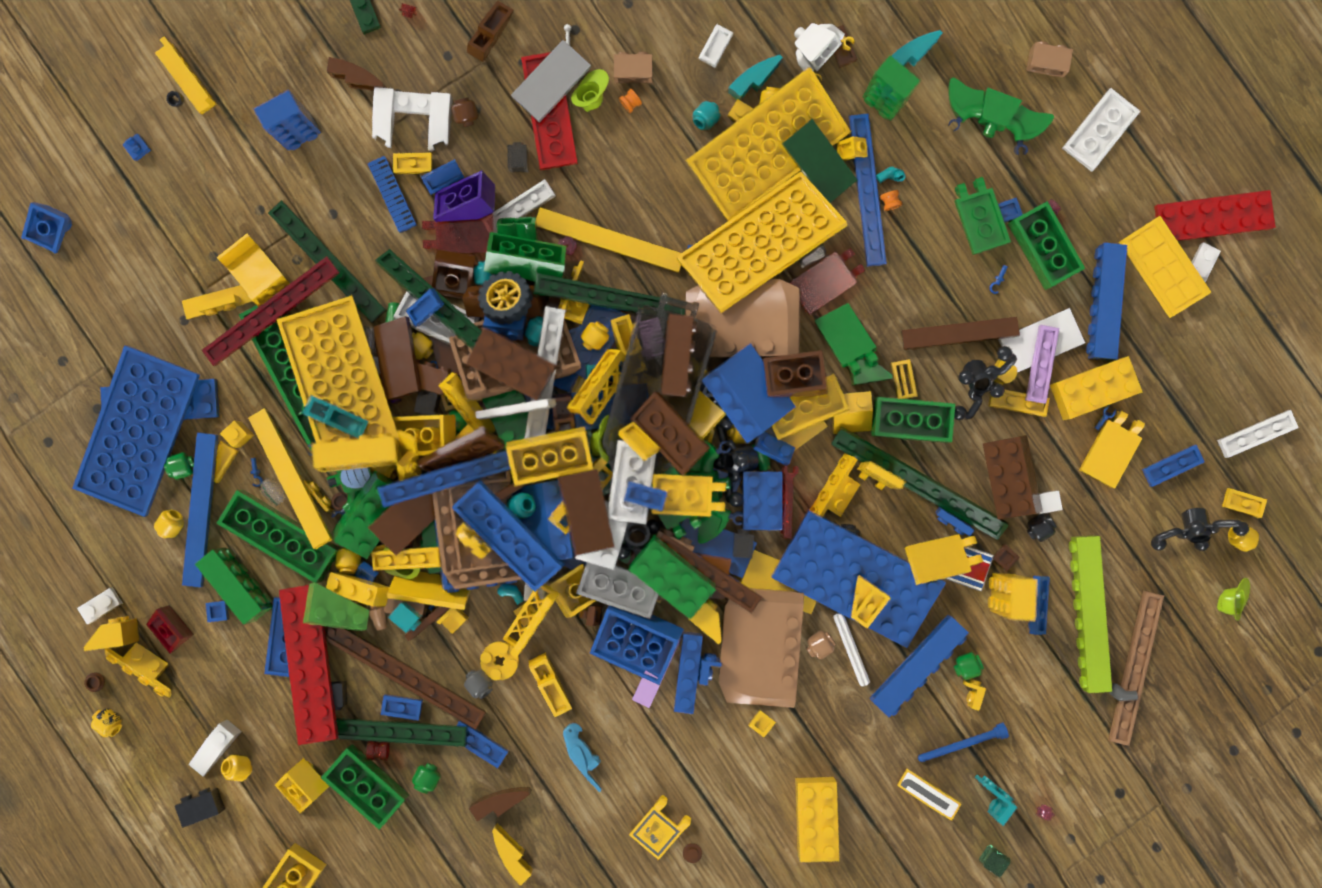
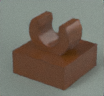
[579,605,603,626]

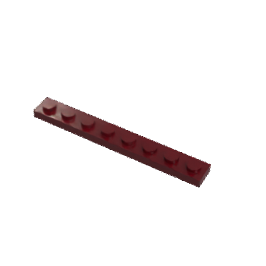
[201,256,340,366]

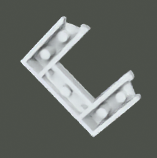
[372,87,453,151]

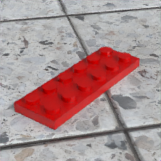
[521,52,578,170]
[1154,190,1276,241]

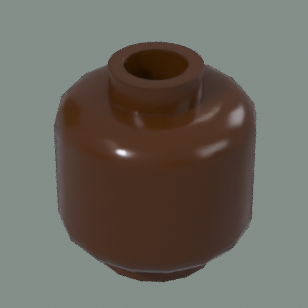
[451,97,479,127]

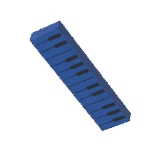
[367,156,417,233]

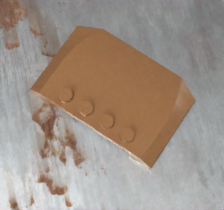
[686,279,801,359]
[449,309,581,400]
[432,470,522,589]
[719,588,804,708]

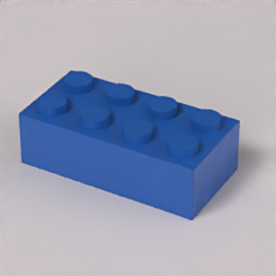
[254,90,321,151]

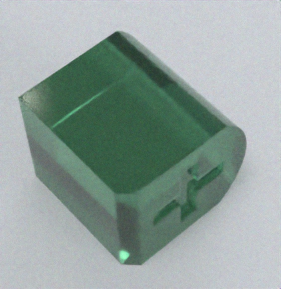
[979,845,1010,878]

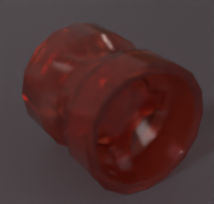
[366,741,390,761]

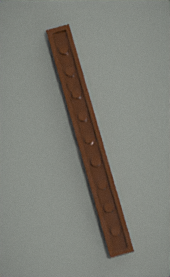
[324,626,486,730]

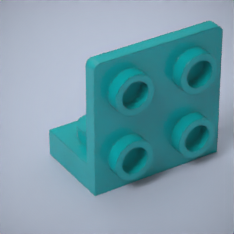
[975,775,1017,826]

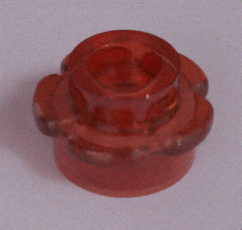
[398,3,417,18]

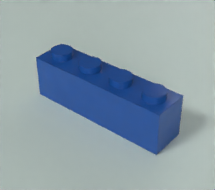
[674,631,703,714]

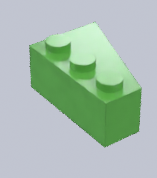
[303,582,369,631]

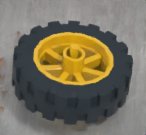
[478,271,533,325]

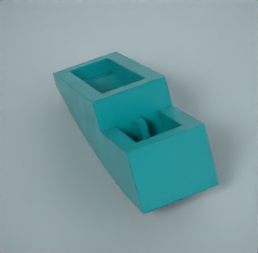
[892,30,943,67]
[728,55,783,101]
[302,395,369,439]

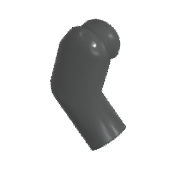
[1109,683,1138,701]

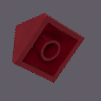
[146,605,194,654]

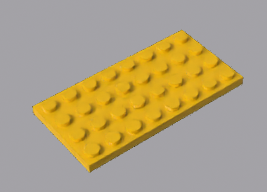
[686,67,851,222]
[677,171,847,313]
[277,296,399,444]

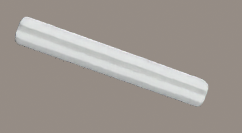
[833,613,870,686]

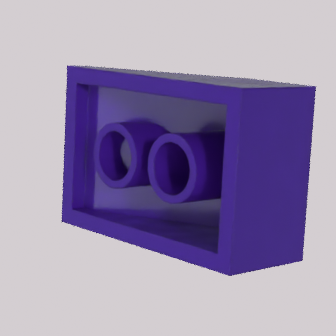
[433,170,495,222]

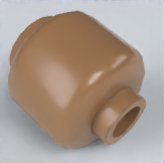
[806,631,836,660]

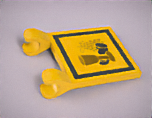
[629,795,691,860]

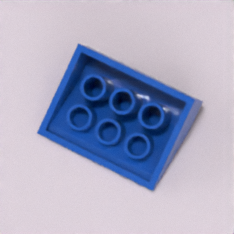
[701,343,796,443]
[512,480,575,560]
[590,605,684,685]

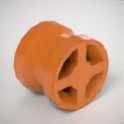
[619,89,642,114]
[880,190,903,211]

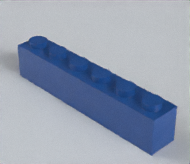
[1086,243,1127,361]
[869,615,969,717]

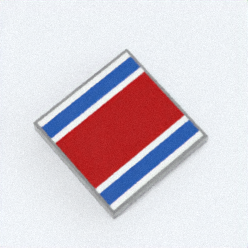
[944,547,994,592]

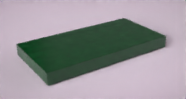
[782,119,857,203]

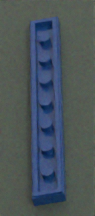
[849,114,887,267]
[182,433,218,587]
[378,449,511,507]

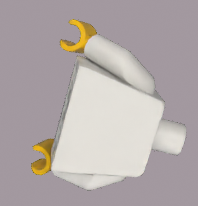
[795,23,855,81]

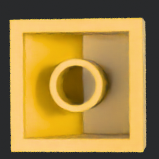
[831,391,873,434]
[547,564,596,618]
[688,599,721,644]
[84,616,139,651]
[275,758,329,813]

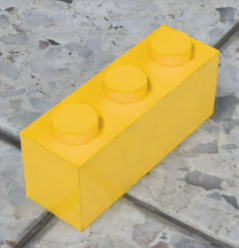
[326,572,390,607]

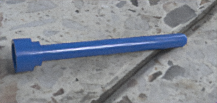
[918,722,1009,762]

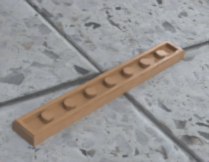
[1108,591,1164,746]

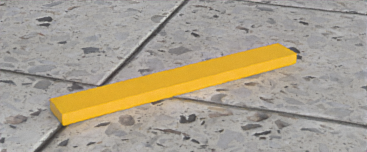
[536,207,682,273]
[248,408,332,549]

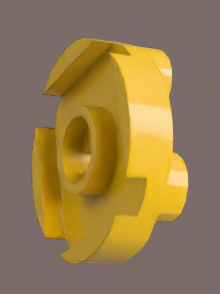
[456,522,492,559]
[480,641,519,680]

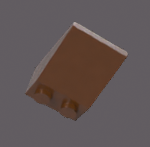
[763,350,828,397]

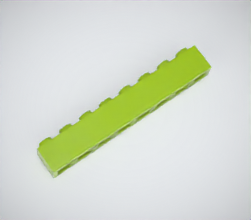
[1069,535,1112,693]

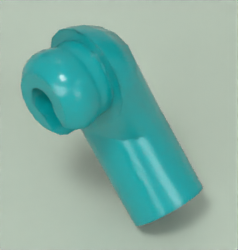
[876,167,906,183]
[497,583,524,605]

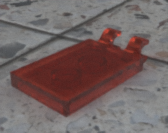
[422,214,494,254]
[789,248,865,315]
[780,466,799,539]

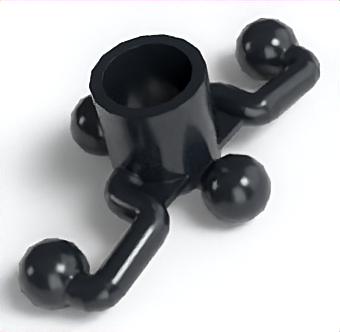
[954,346,1017,420]
[714,415,759,507]
[1151,508,1250,551]
[618,519,660,559]

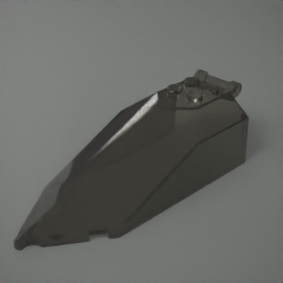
[602,293,717,484]

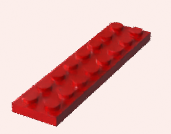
[279,585,338,745]

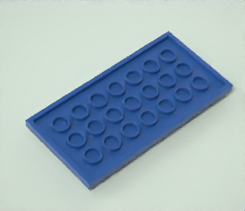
[72,345,200,517]
[771,510,946,648]

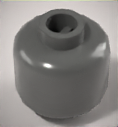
[464,670,493,699]

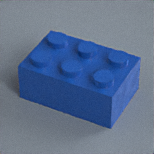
[742,472,782,530]

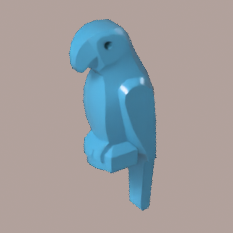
[563,723,602,792]

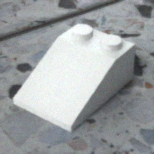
[575,501,627,569]

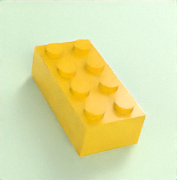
[1050,356,1142,420]
[393,415,456,455]
[506,427,593,485]
[312,433,401,472]
[988,573,1037,621]
[795,777,839,862]
[263,843,327,888]

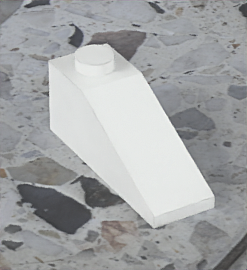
[189,720,241,777]

